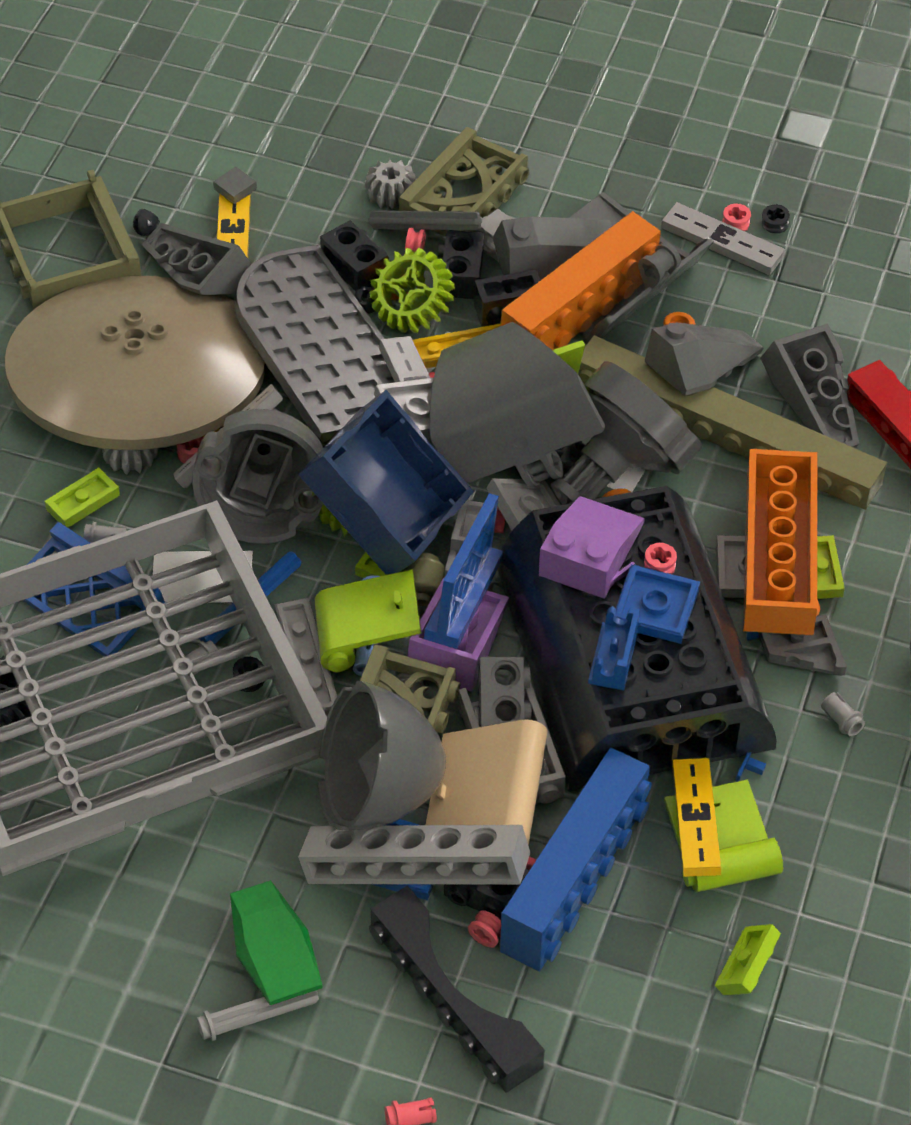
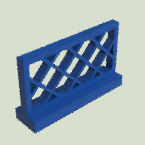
[424,493,503,649]
[23,522,165,657]

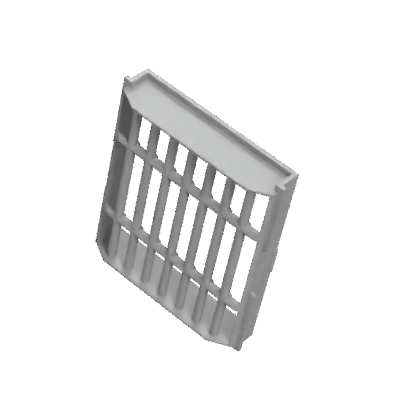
[0,500,327,876]

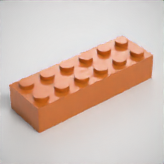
[501,211,661,350]
[743,449,817,635]

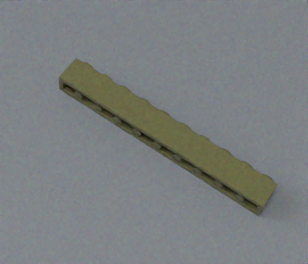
[578,335,887,510]

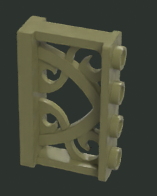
[399,127,529,237]
[360,644,461,734]

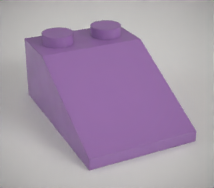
[539,496,645,599]
[407,578,509,692]

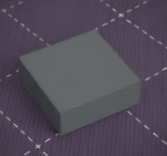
[213,166,257,204]

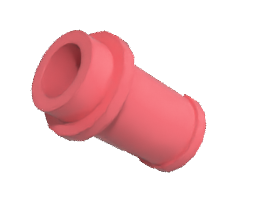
[385,1097,437,1125]

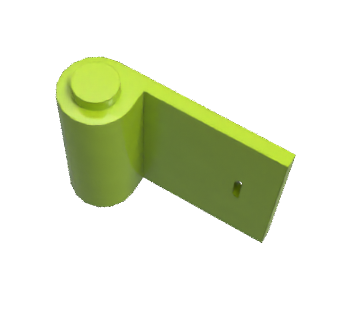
[315,569,422,672]
[664,779,783,893]

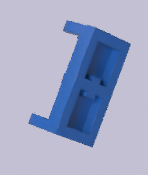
[588,606,640,690]

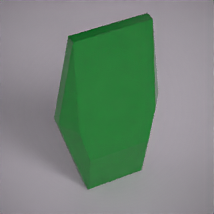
[230,880,322,1006]

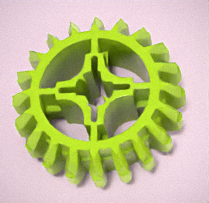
[369,247,455,333]

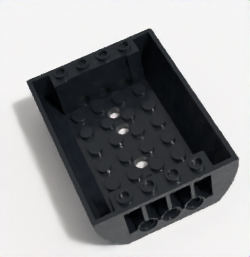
[497,486,777,791]

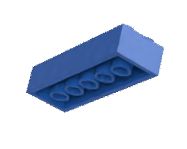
[500,747,652,972]

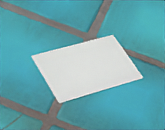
[153,551,253,603]

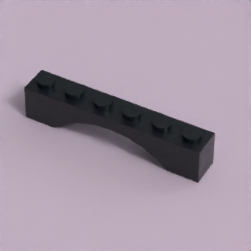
[369,885,545,1093]

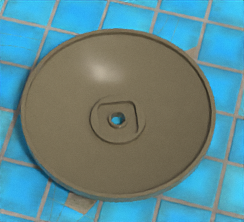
[5,276,266,450]

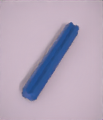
[199,551,301,644]

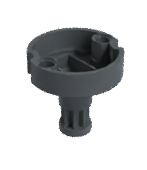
[550,361,702,505]
[193,408,323,544]

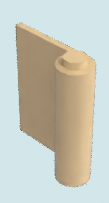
[425,720,548,845]

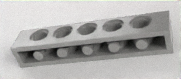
[298,825,531,885]

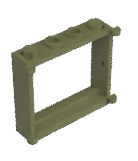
[0,169,141,310]

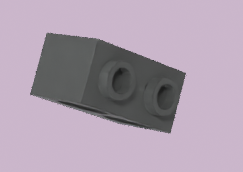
[478,657,531,727]

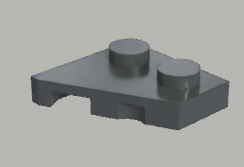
[758,614,847,676]

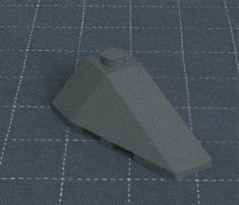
[492,216,612,280]
[142,223,251,295]
[644,322,763,396]
[760,323,859,448]

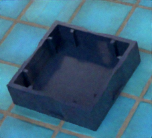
[298,390,474,575]

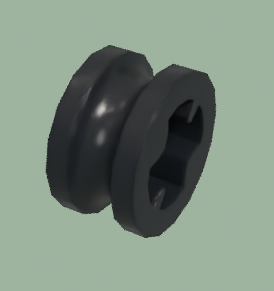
[762,204,790,233]
[233,656,265,692]

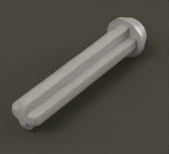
[197,990,319,1041]

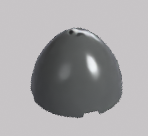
[318,681,446,831]

